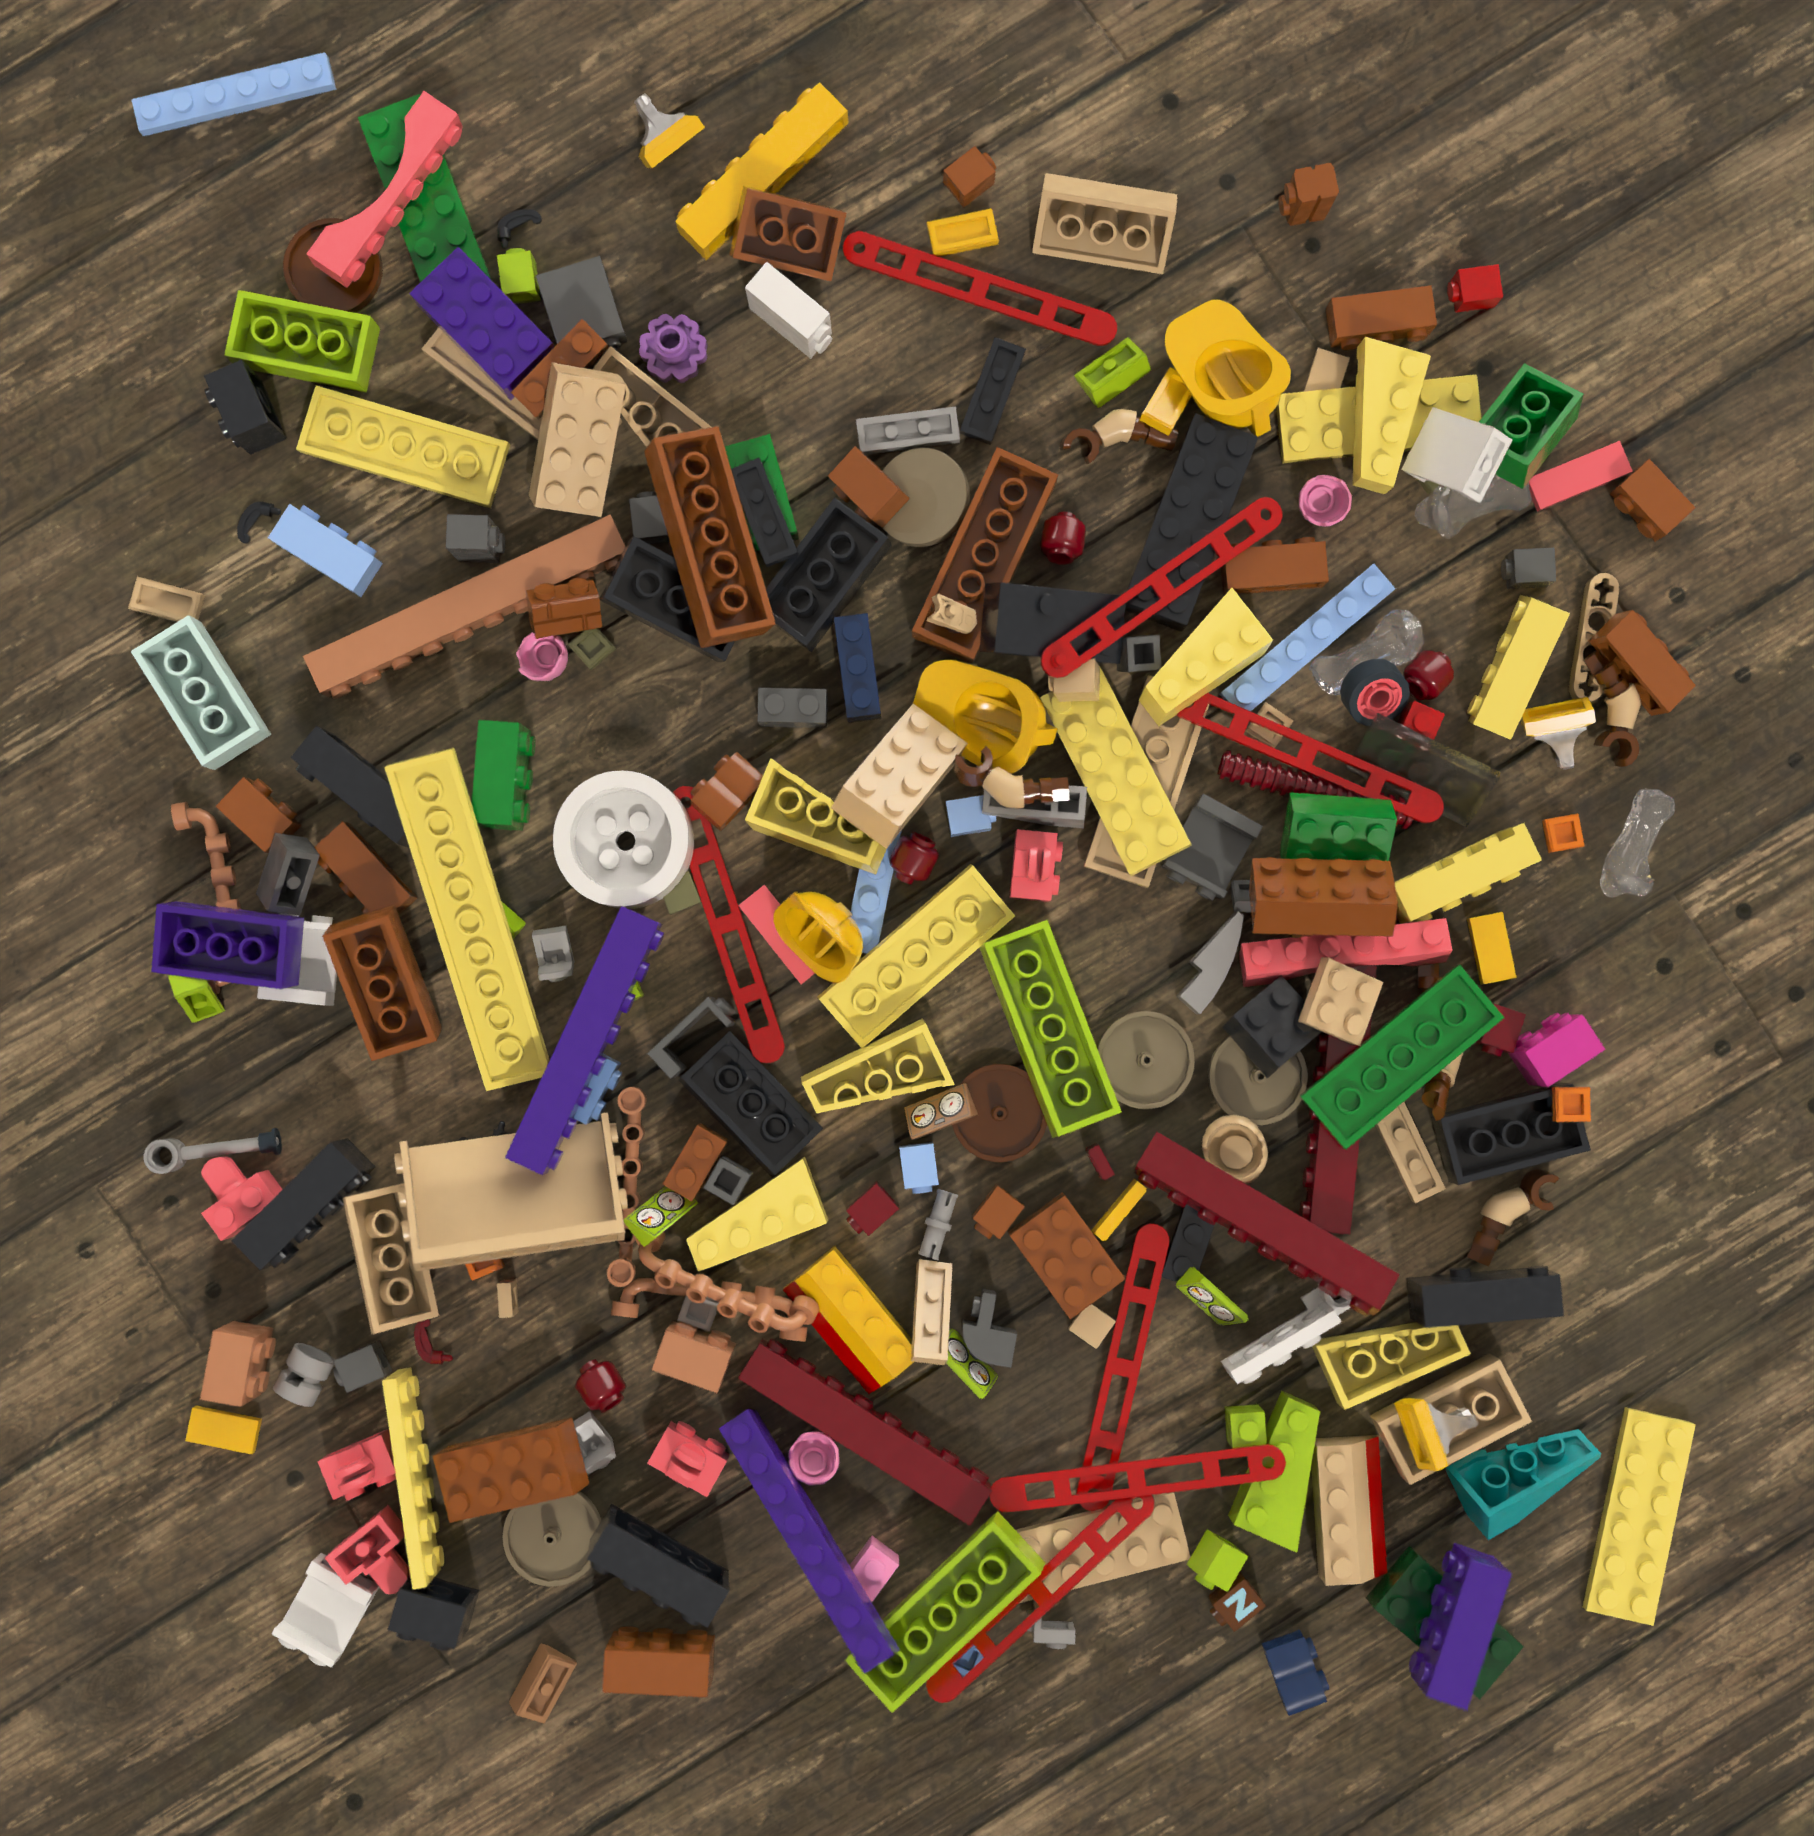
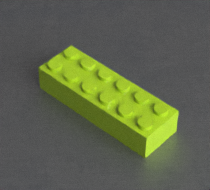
[980,920,1122,1138]
[845,1511,1045,1713]

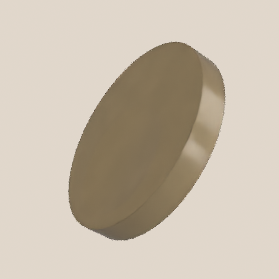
[883,448,970,547]
[1097,1011,1195,1109]
[1208,1036,1308,1125]
[503,1491,601,1587]

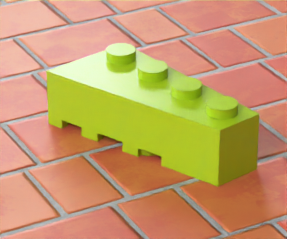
[1228,1391,1320,1553]

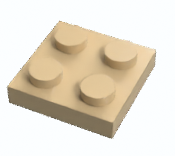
[1298,957,1383,1046]

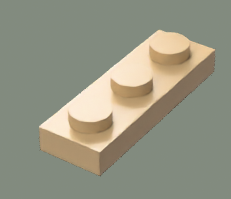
[1376,1102,1446,1203]
[911,1259,952,1365]

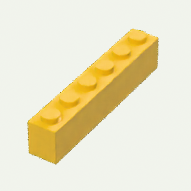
[675,82,848,260]

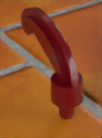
[414,1319,453,1365]

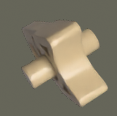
[927,594,977,634]

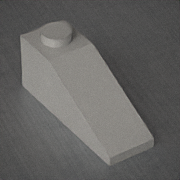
[982,786,1087,828]

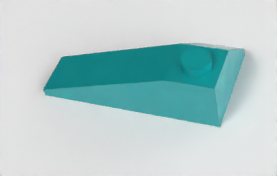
[1446,1429,1601,1540]

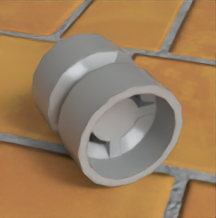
[273,1343,335,1407]

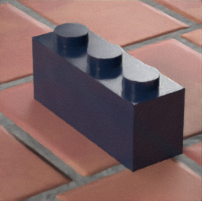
[834,613,881,723]

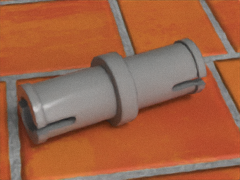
[918,1189,958,1260]

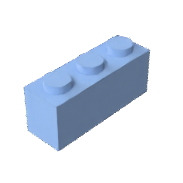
[268,504,382,597]

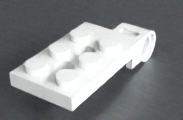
[1221,1283,1351,1384]

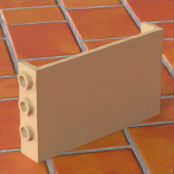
[394,1113,628,1271]

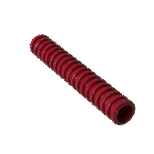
[1217,750,1413,829]

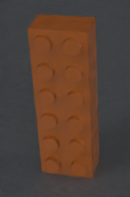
[644,426,776,648]
[912,447,1059,664]

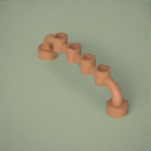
[171,802,241,994]
[607,1087,647,1287]
[635,1232,819,1333]
[611,1272,808,1342]

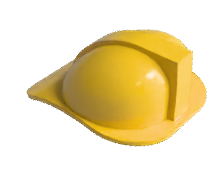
[1165,300,1291,437]
[913,660,1058,774]
[773,891,863,983]

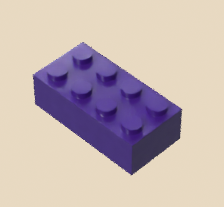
[409,247,555,401]
[151,901,304,989]
[1409,1543,1512,1710]

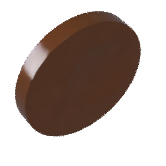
[283,218,383,313]
[952,1064,1047,1162]

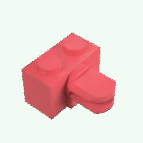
[1009,829,1063,902]
[201,1156,283,1241]
[647,1421,730,1497]
[318,1429,396,1501]
[325,1505,411,1595]

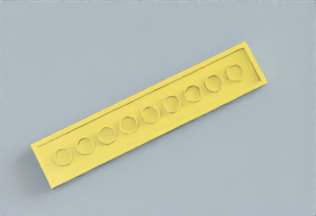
[385,748,550,1091]

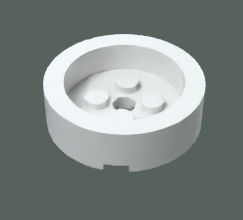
[553,771,694,909]

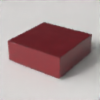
[1085,1143,1115,1180]

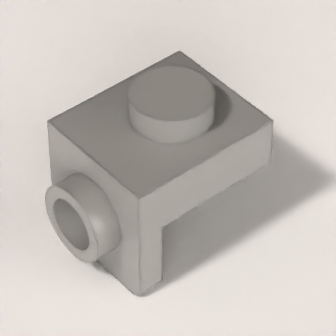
[532,925,574,982]
[573,1411,616,1474]
[1026,1600,1075,1649]

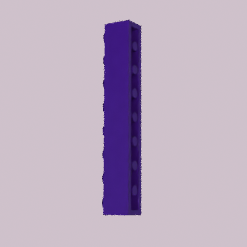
[505,906,664,1175]
[719,1409,900,1674]

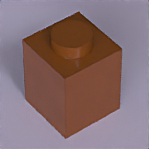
[943,146,996,208]
[972,1184,1025,1239]

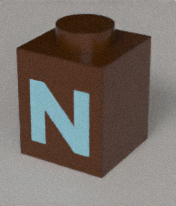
[1208,1572,1266,1632]

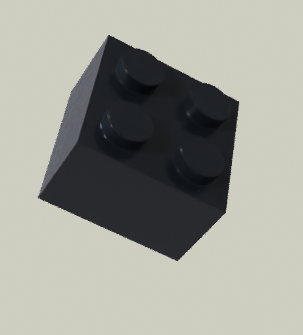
[204,360,287,455]
[1222,975,1322,1079]
[388,1576,480,1650]

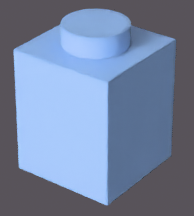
[945,795,996,837]
[899,1142,939,1194]

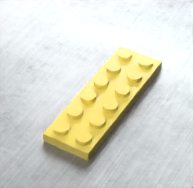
[1276,374,1481,463]
[296,386,510,508]
[1040,666,1192,876]
[817,864,1015,1049]
[382,1367,444,1589]
[1583,1407,1696,1626]

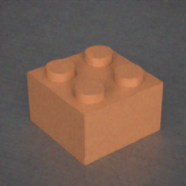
[200,1321,276,1407]
[652,1321,736,1393]

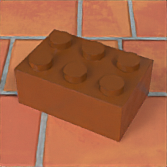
[729,186,847,281]
[1008,1192,1125,1320]
[602,1626,715,1697]

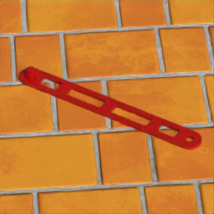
[843,231,1117,346]
[1041,497,1282,678]
[1177,693,1444,823]
[673,786,785,1063]
[1076,1223,1169,1511]
[989,1444,1286,1512]
[926,1495,1155,1703]

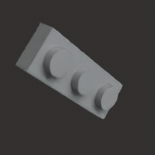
[856,407,960,455]

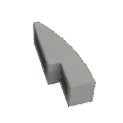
[1176,912,1243,1014]

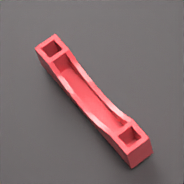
[307,91,463,288]
[1239,918,1452,987]

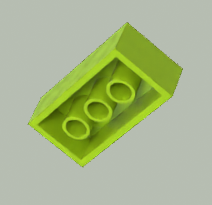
[224,290,380,393]

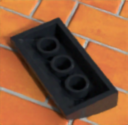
[679,1031,823,1178]

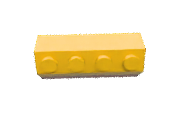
[783,1246,914,1394]

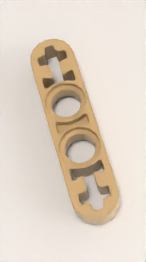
[1569,573,1619,702]

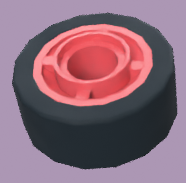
[1340,659,1410,726]

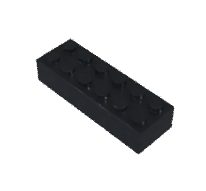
[1125,413,1258,632]

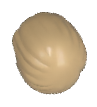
[1202,1115,1268,1184]

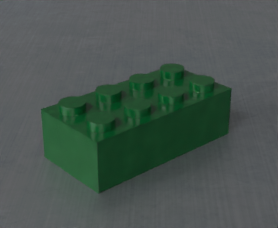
[1366,1546,1524,1700]

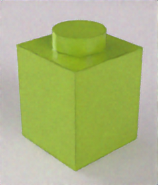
[497,248,541,304]
[1224,1405,1267,1448]
[1186,1529,1248,1592]

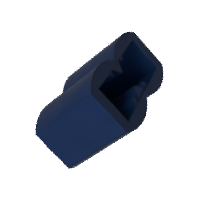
[1261,1630,1330,1716]

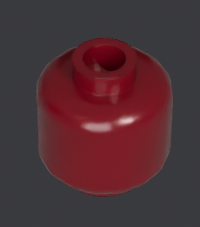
[1040,512,1086,565]
[1403,650,1454,700]
[889,832,939,884]
[575,1359,626,1413]

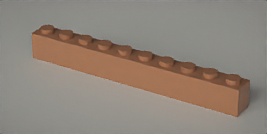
[303,515,626,699]

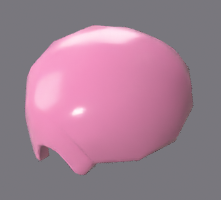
[1298,475,1352,527]
[516,632,568,681]
[788,1431,840,1486]

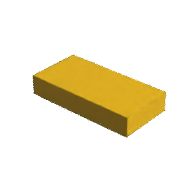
[927,208,999,257]
[1140,367,1192,436]
[1467,912,1517,985]
[1091,1179,1147,1241]
[185,1406,262,1454]

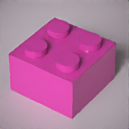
[1508,1012,1606,1087]

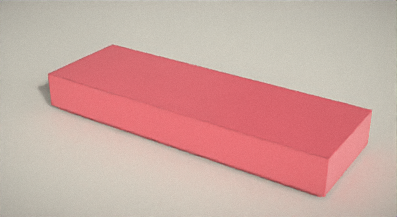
[1526,441,1633,512]
[738,884,815,985]

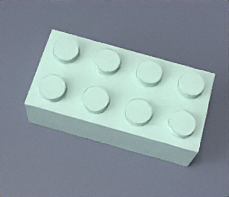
[131,615,272,770]

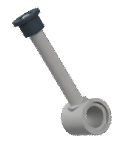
[144,1128,282,1174]

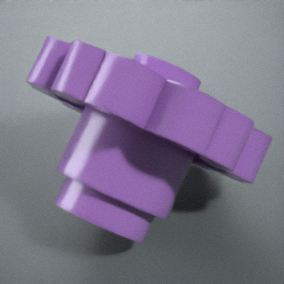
[639,314,708,383]

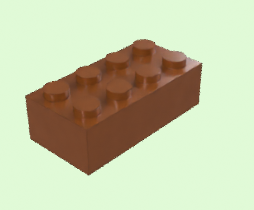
[1249,857,1398,937]
[322,905,442,1061]
[432,1417,589,1523]

